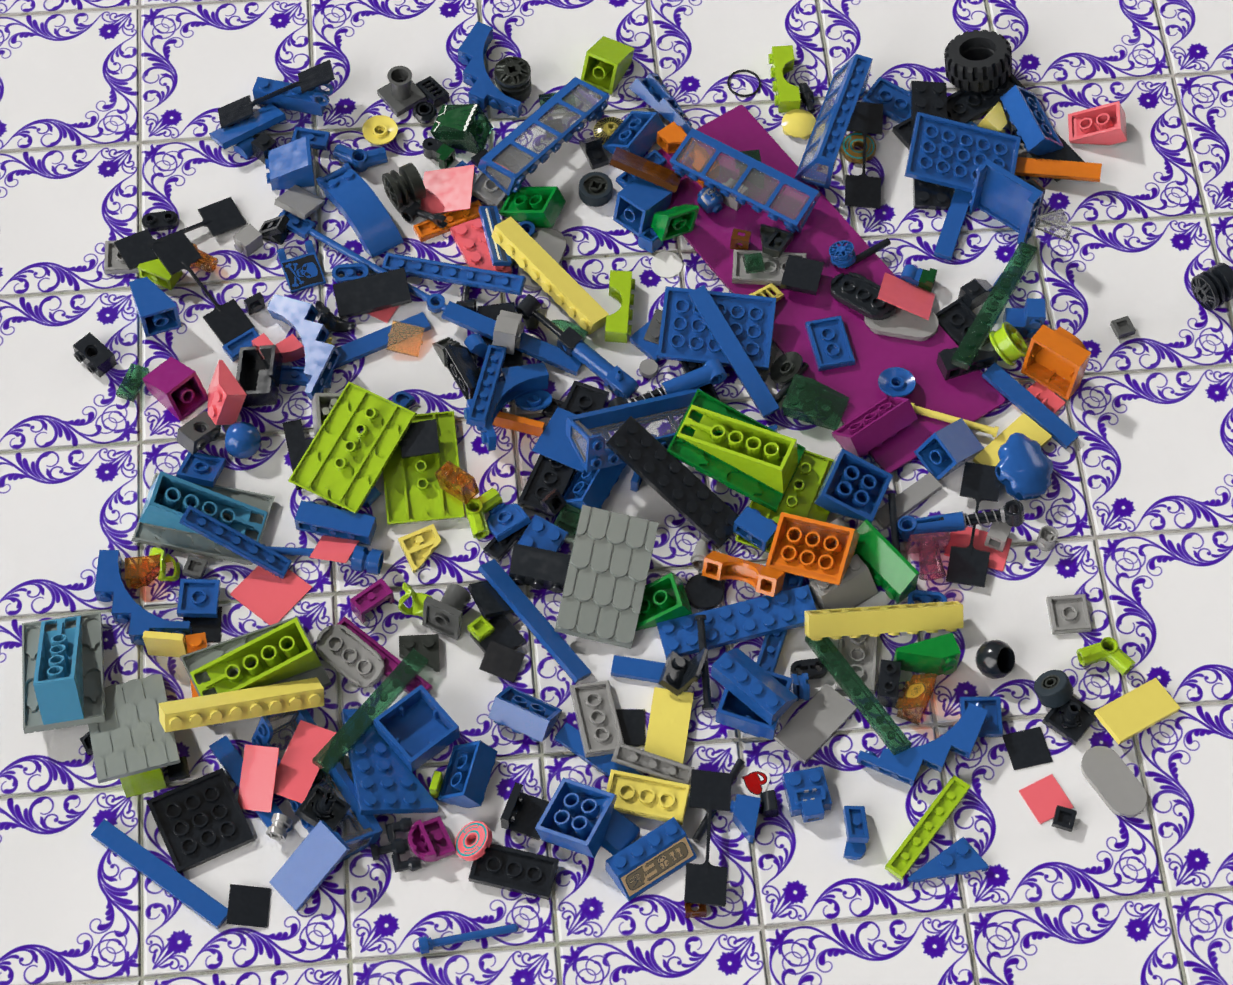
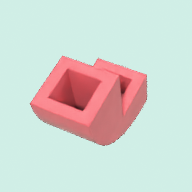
[252,333,305,363]

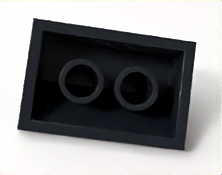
[445,345,481,401]
[509,543,571,593]

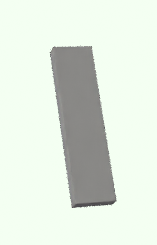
[874,472,942,530]
[611,742,694,785]

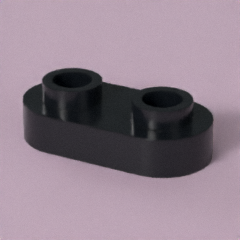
[142,211,179,232]

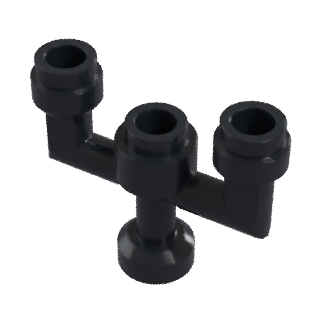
[370,817,422,873]

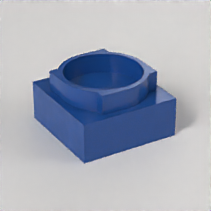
[715,670,793,740]
[373,685,460,772]

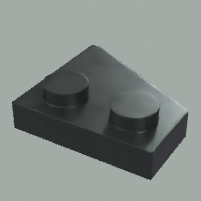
[760,224,794,258]
[399,634,440,672]

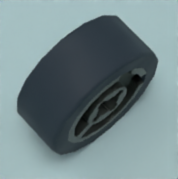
[579,172,613,207]

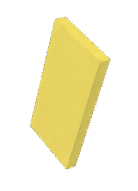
[973,413,1052,485]
[1094,678,1180,745]
[644,687,694,764]
[606,769,690,825]

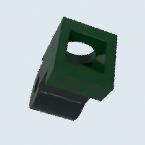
[422,138,456,169]

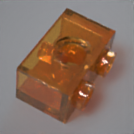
[435,461,479,504]

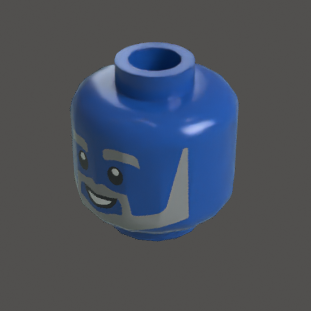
[697,187,724,213]

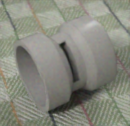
[1036,525,1058,552]
[266,813,293,841]

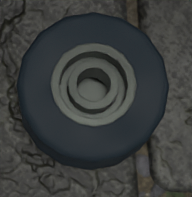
[1034,670,1073,708]

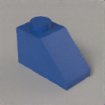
[730,794,761,843]

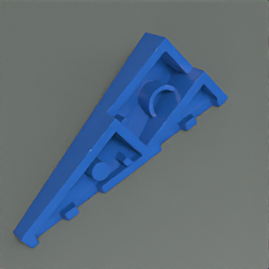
[628,73,692,135]

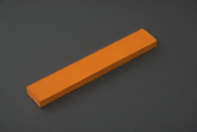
[1015,157,1102,182]

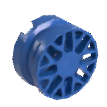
[829,240,856,268]
[790,673,810,701]

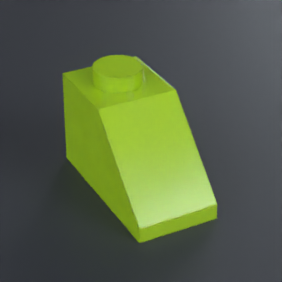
[137,259,183,291]

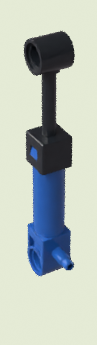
[515,294,639,399]

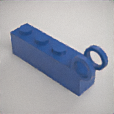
[252,77,334,116]

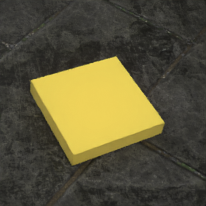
[143,631,187,657]

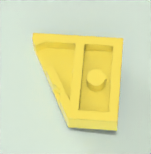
[398,524,442,573]

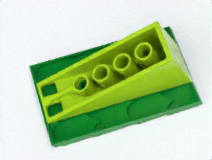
[667,389,806,513]

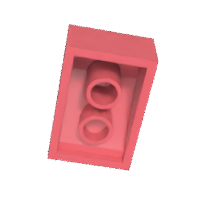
[1068,101,1127,145]
[208,360,247,425]

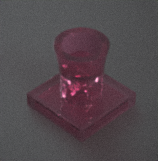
[906,532,950,580]

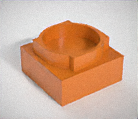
[1021,324,1091,401]

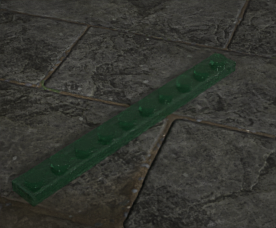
[951,242,1038,370]

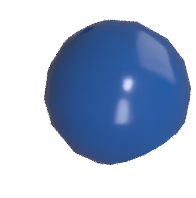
[225,421,261,459]

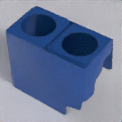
[601,808,640,855]

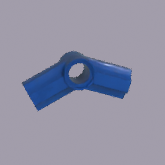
[333,143,388,173]

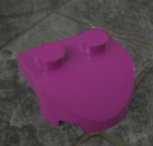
[408,816,456,862]

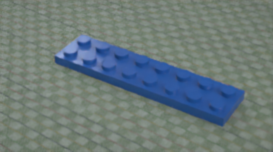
[656,585,816,660]

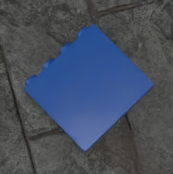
[969,159,1043,246]

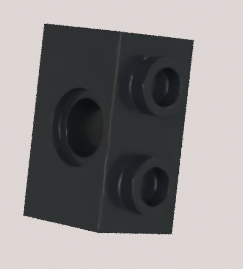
[73,332,117,377]
[876,659,901,708]

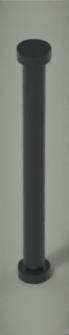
[694,615,714,710]

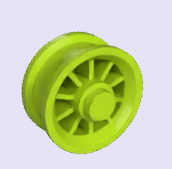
[989,322,1028,366]

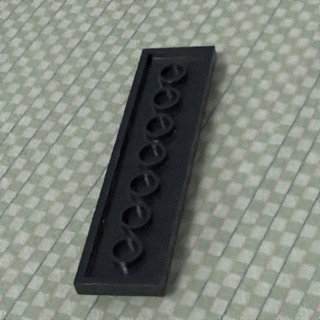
[892,73,1026,149]
[910,81,950,210]
[518,380,609,518]
[605,416,738,549]

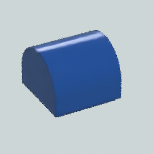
[234,137,254,160]
[464,334,488,358]

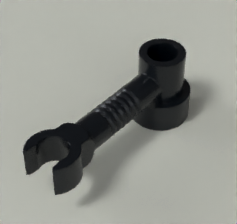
[401,201,448,228]
[456,285,476,312]

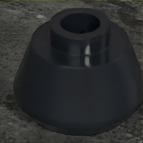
[413,101,437,124]

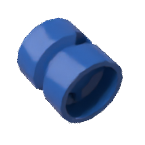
[351,545,384,575]

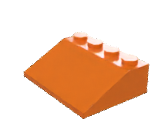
[765,512,859,586]

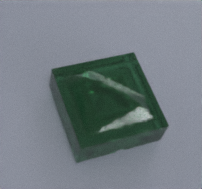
[742,253,765,274]

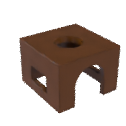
[730,228,751,250]
[684,902,707,918]

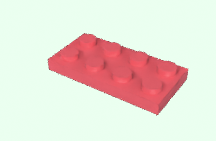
[450,217,512,274]

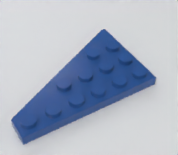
[341,709,439,815]

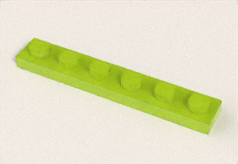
[885,775,971,880]

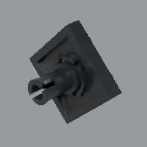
[1042,696,1097,745]
[295,784,351,831]

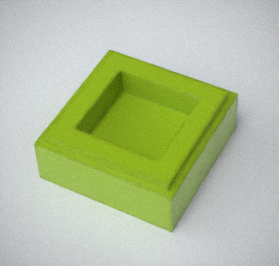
[467,615,495,642]
[429,771,443,798]

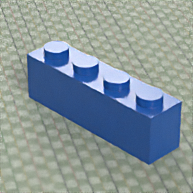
[294,500,377,546]

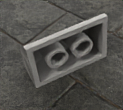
[809,554,878,610]

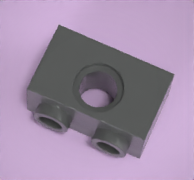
[177,411,221,454]

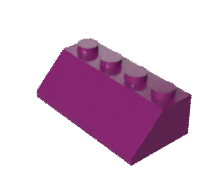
[831,396,918,458]

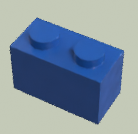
[733,506,777,552]

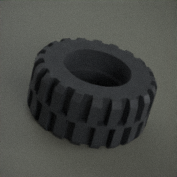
[944,30,1012,92]

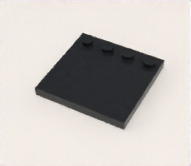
[146,768,255,873]

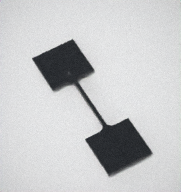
[218,60,335,129]
[845,102,883,209]
[114,197,246,270]
[150,230,255,345]
[305,419,440,458]
[946,462,1001,588]
[684,769,732,907]

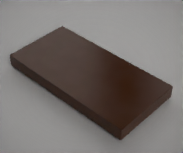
[609,147,682,192]

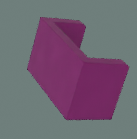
[350,578,395,624]

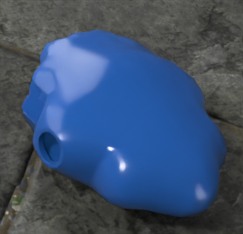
[995,433,1053,501]

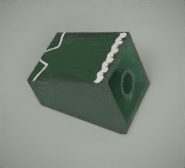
[431,104,493,154]

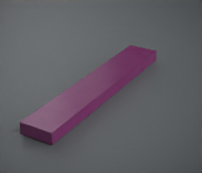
[336,616,433,694]

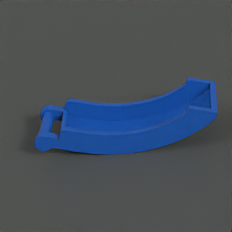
[316,163,404,258]

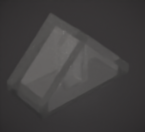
[1035,209,1072,241]

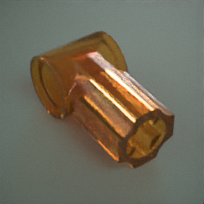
[190,243,218,273]

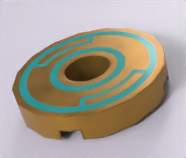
[841,132,876,164]

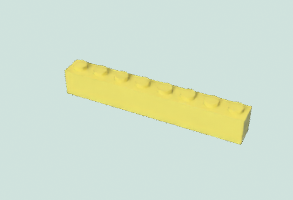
[491,217,609,335]
[804,601,963,641]
[159,677,324,733]

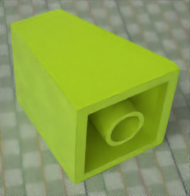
[581,36,635,94]

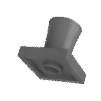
[377,66,426,117]
[422,584,471,640]

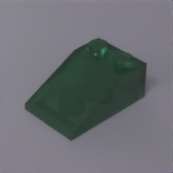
[782,374,849,431]

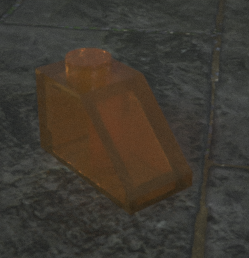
[125,555,167,589]

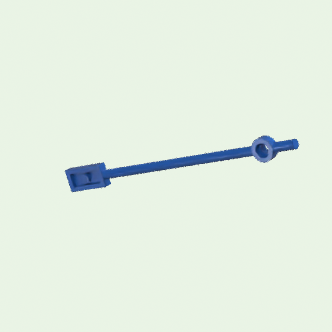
[278,210,447,313]

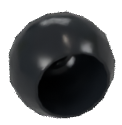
[975,640,1015,679]

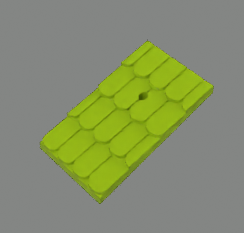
[288,382,417,514]
[383,411,465,525]
[735,450,834,553]

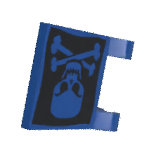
[277,240,326,294]

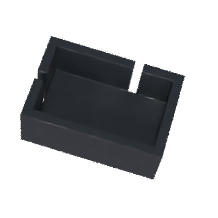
[236,345,283,407]

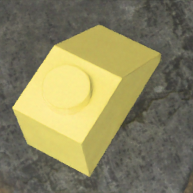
[977,101,1007,133]

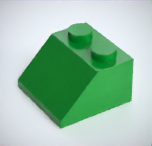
[651,204,699,242]

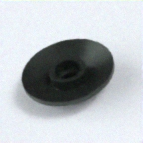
[770,352,803,384]

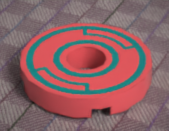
[454,821,492,861]

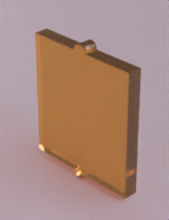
[386,321,424,357]

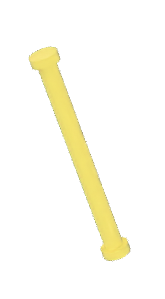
[911,402,999,438]

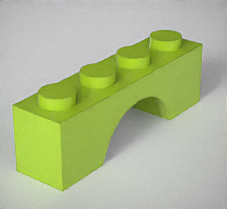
[768,45,801,113]
[605,270,635,343]

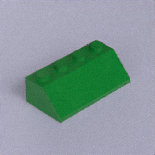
[853,519,919,604]

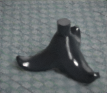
[315,301,355,333]

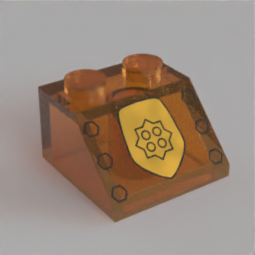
[895,674,937,725]

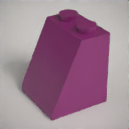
[142,357,208,421]

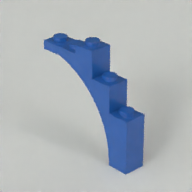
[458,21,522,118]
[464,363,549,451]
[94,550,192,645]

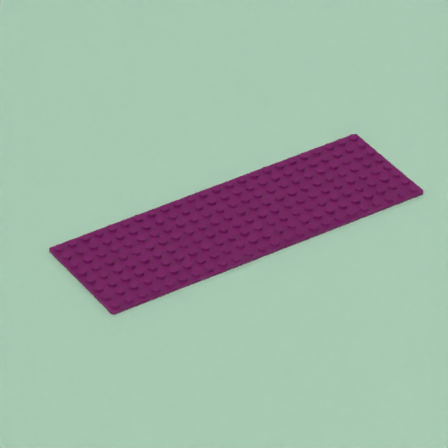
[658,105,1005,474]

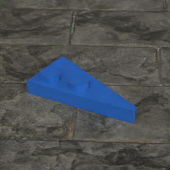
[907,837,989,883]

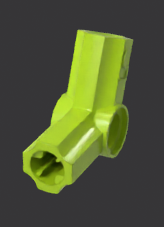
[465,488,502,539]
[1076,637,1135,676]

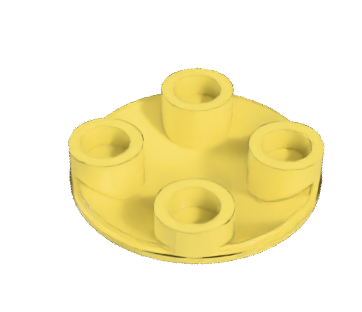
[782,109,816,140]

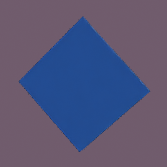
[532,407,587,473]

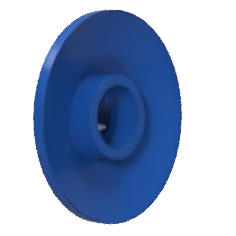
[878,367,916,397]
[515,390,552,411]

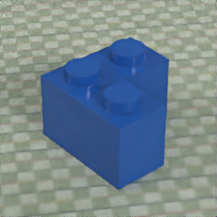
[1003,298,1046,338]

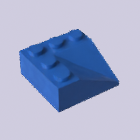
[814,448,893,523]
[535,777,617,858]

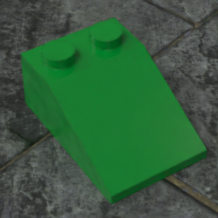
[499,186,566,228]
[636,572,692,631]
[893,632,961,676]

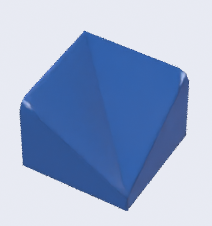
[638,227,664,253]

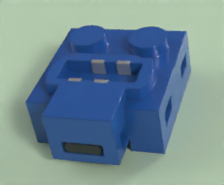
[782,767,832,823]

